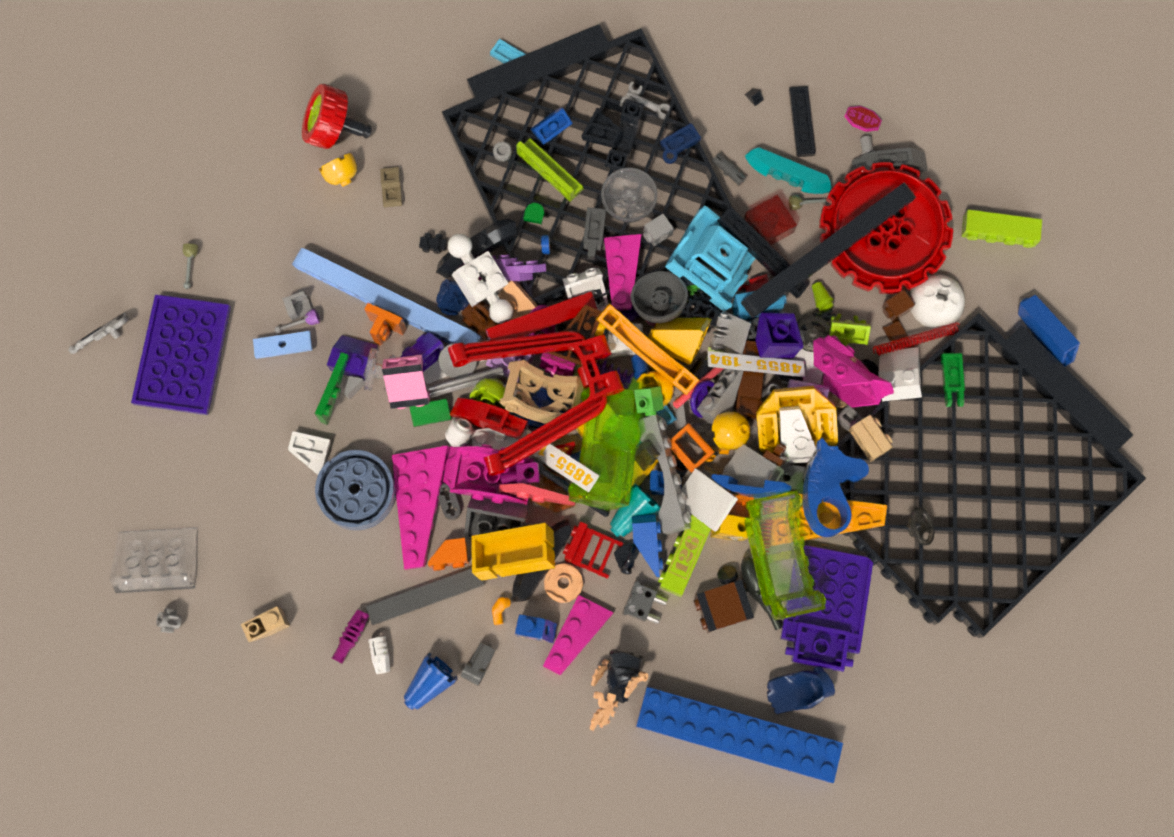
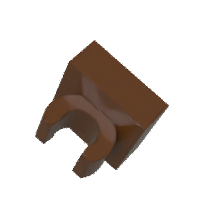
[763,443,788,467]

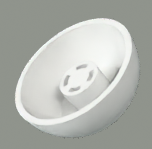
[909,274,965,329]

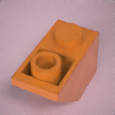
[428,538,469,571]

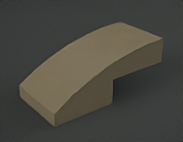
[380,167,402,208]

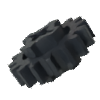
[681,293,722,333]

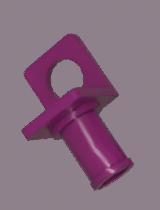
[501,462,540,485]

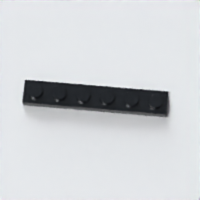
[717,206,809,299]

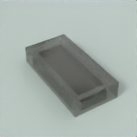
[633,439,661,472]

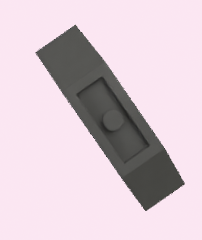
[852,147,928,172]

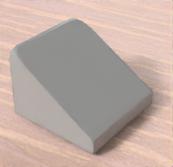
[344,376,365,399]

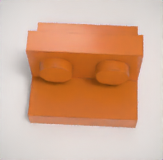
[364,303,407,346]

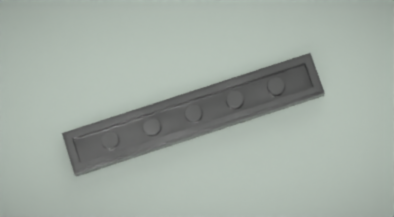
[366,568,484,625]

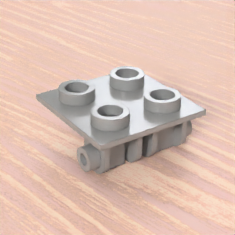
[710,311,751,355]

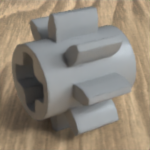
[156,608,181,633]

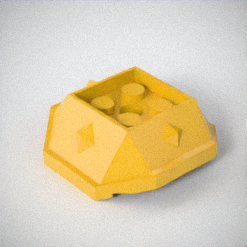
[756,386,838,453]

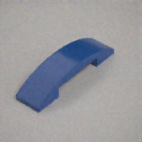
[711,474,791,498]

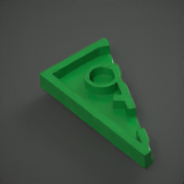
[314,352,349,425]

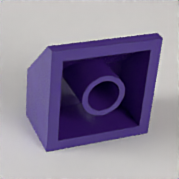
[756,313,804,358]
[400,332,444,372]
[327,335,378,381]

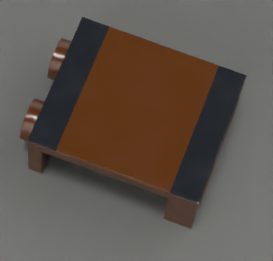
[693,580,754,634]

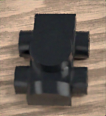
[419,233,447,254]

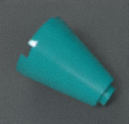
[610,483,661,537]

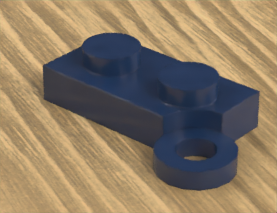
[660,123,701,164]

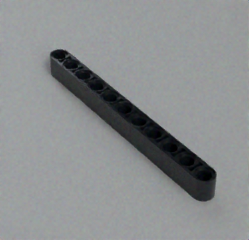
[741,182,916,319]

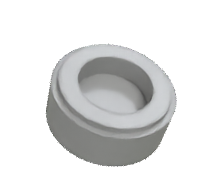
[493,142,512,162]

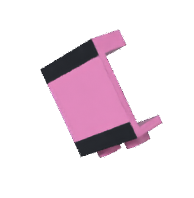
[382,355,430,409]

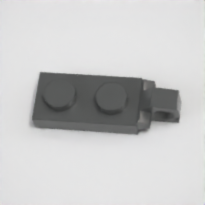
[583,207,606,260]

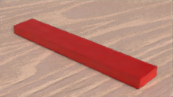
[485,291,597,340]

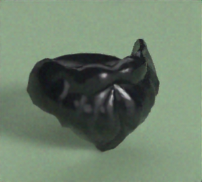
[614,543,640,575]

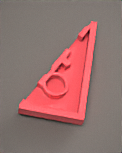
[499,483,576,506]

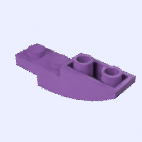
[492,255,546,281]

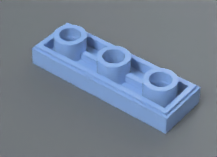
[253,331,313,359]

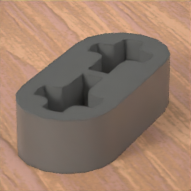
[438,484,461,520]

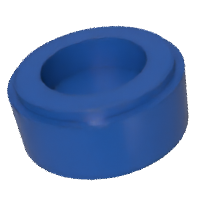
[541,235,550,254]

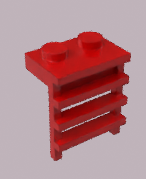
[563,521,623,579]

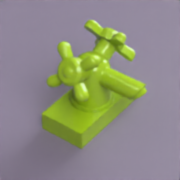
[829,314,871,346]

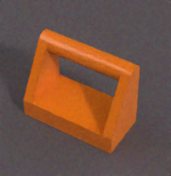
[670,423,715,473]

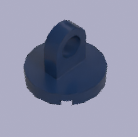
[436,279,470,315]

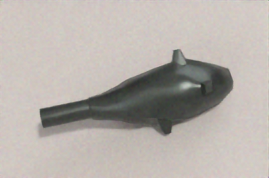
[741,557,782,630]

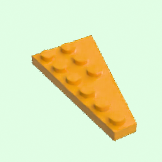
[762,492,887,547]

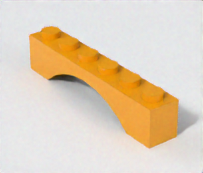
[595,304,699,395]

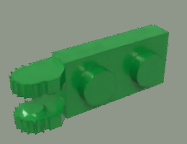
[941,353,965,407]

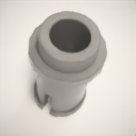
[860,136,874,157]

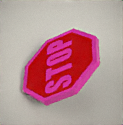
[844,106,882,132]

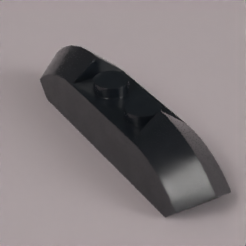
[436,218,517,278]
[512,519,572,602]

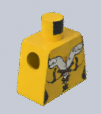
[710,515,759,541]

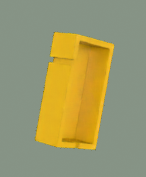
[471,523,555,581]

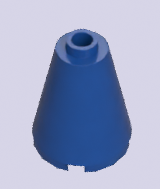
[404,653,458,710]

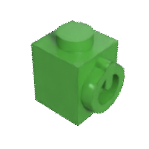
[634,386,664,416]

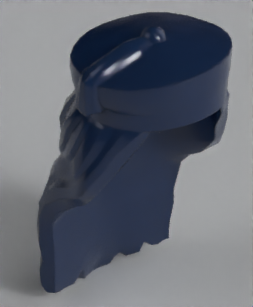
[767,667,835,714]

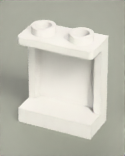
[563,268,609,319]

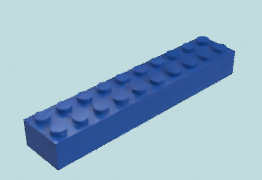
[636,687,843,783]

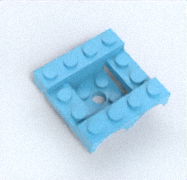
[665,205,755,311]

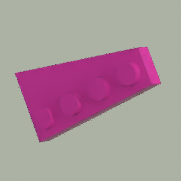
[604,234,641,311]
[543,595,614,676]

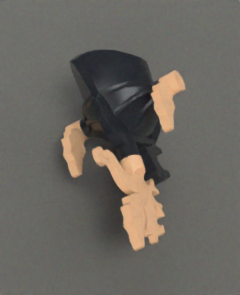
[590,649,648,731]

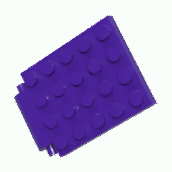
[780,544,873,672]

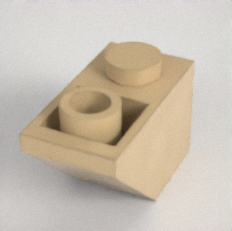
[241,606,290,643]

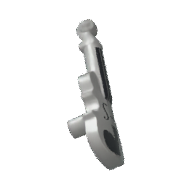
[68,312,129,354]

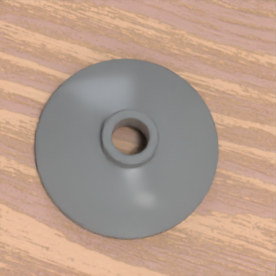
[439,343,477,379]

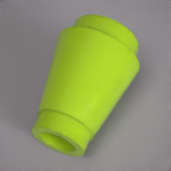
[812,282,834,311]

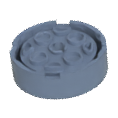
[315,450,396,530]

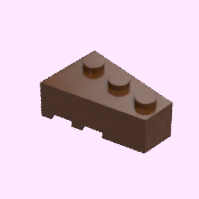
[546,305,602,367]

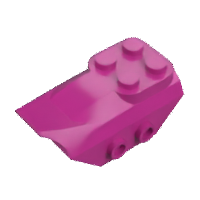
[813,335,894,408]
[443,444,534,505]

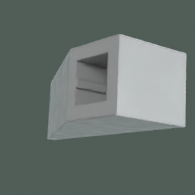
[697,369,743,424]

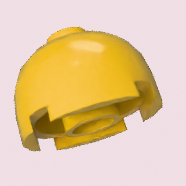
[319,153,357,187]
[637,371,674,407]
[712,412,750,450]

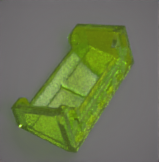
[568,387,640,511]

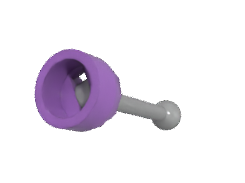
[275,309,320,333]

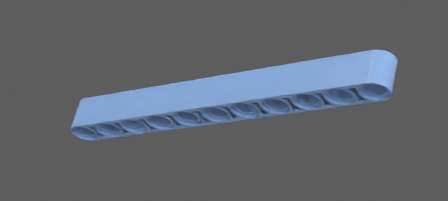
[292,248,481,344]

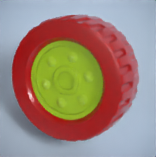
[302,84,372,149]

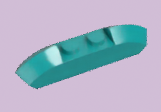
[745,147,831,194]

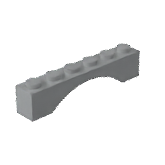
[634,415,691,535]

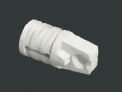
[368,636,390,674]

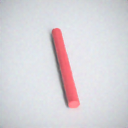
[673,367,725,409]

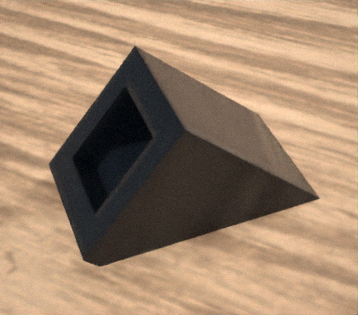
[744,88,764,106]

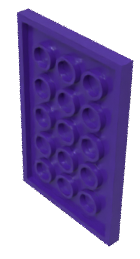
[131,294,231,415]

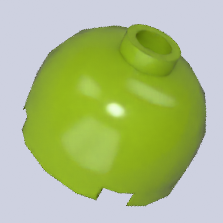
[470,378,506,409]

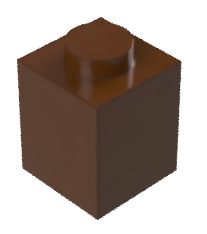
[882,290,915,322]

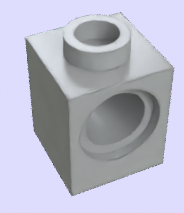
[643,214,674,246]

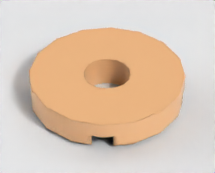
[544,563,583,603]

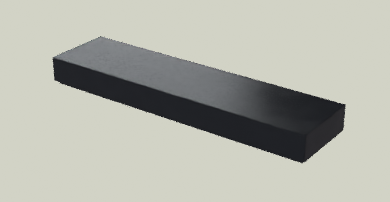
[789,86,815,157]

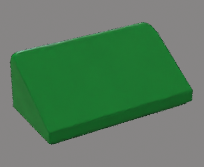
[409,399,451,427]

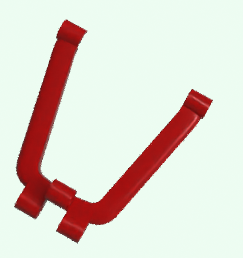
[448,331,624,476]

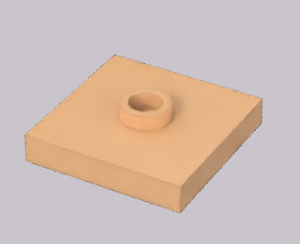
[489,281,538,321]

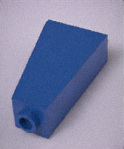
[1018,295,1080,367]

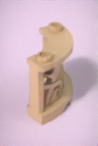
[500,360,587,424]

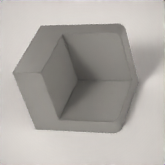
[283,291,312,321]

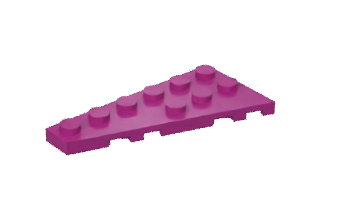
[392,446,449,570]

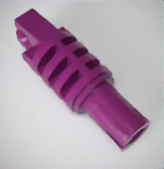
[331,609,369,664]

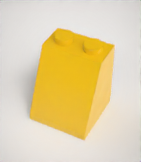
[648,318,712,365]

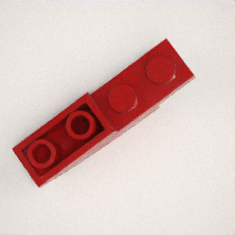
[450,398,528,440]

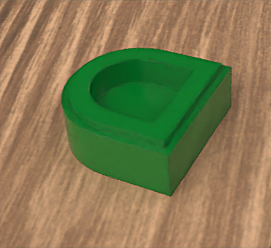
[523,203,544,225]

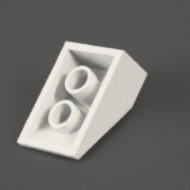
[879,347,922,401]

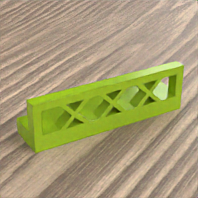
[516,139,583,202]

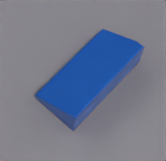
[531,108,573,145]

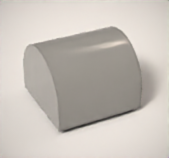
[837,405,863,432]

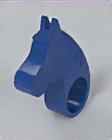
[802,438,869,537]

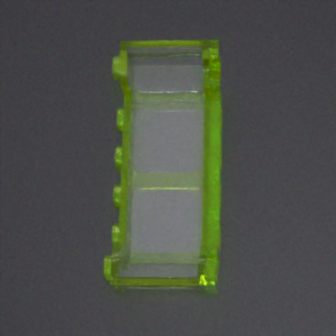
[744,490,826,620]

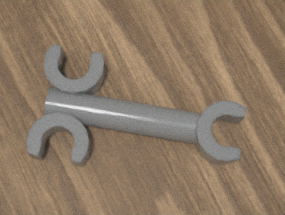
[620,82,670,119]

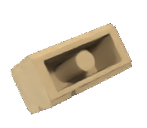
[849,415,893,462]

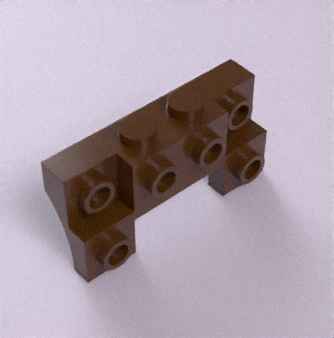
[735,341,779,421]

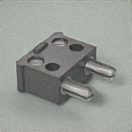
[622,581,667,624]

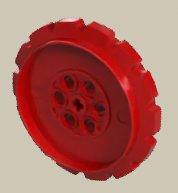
[819,162,953,294]

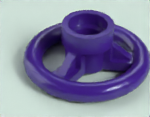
[690,380,715,418]

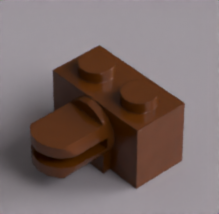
[461,301,500,341]

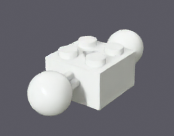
[448,234,513,324]

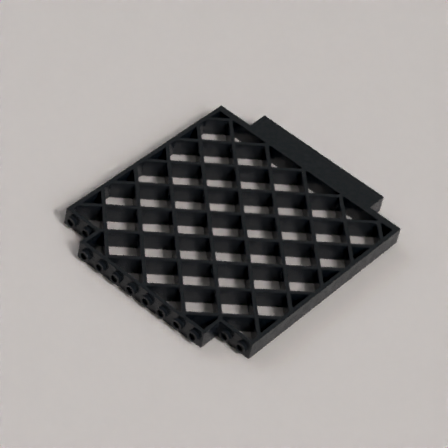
[442,24,733,306]
[836,313,1146,638]

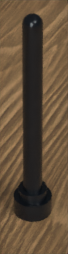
[528,457,609,517]

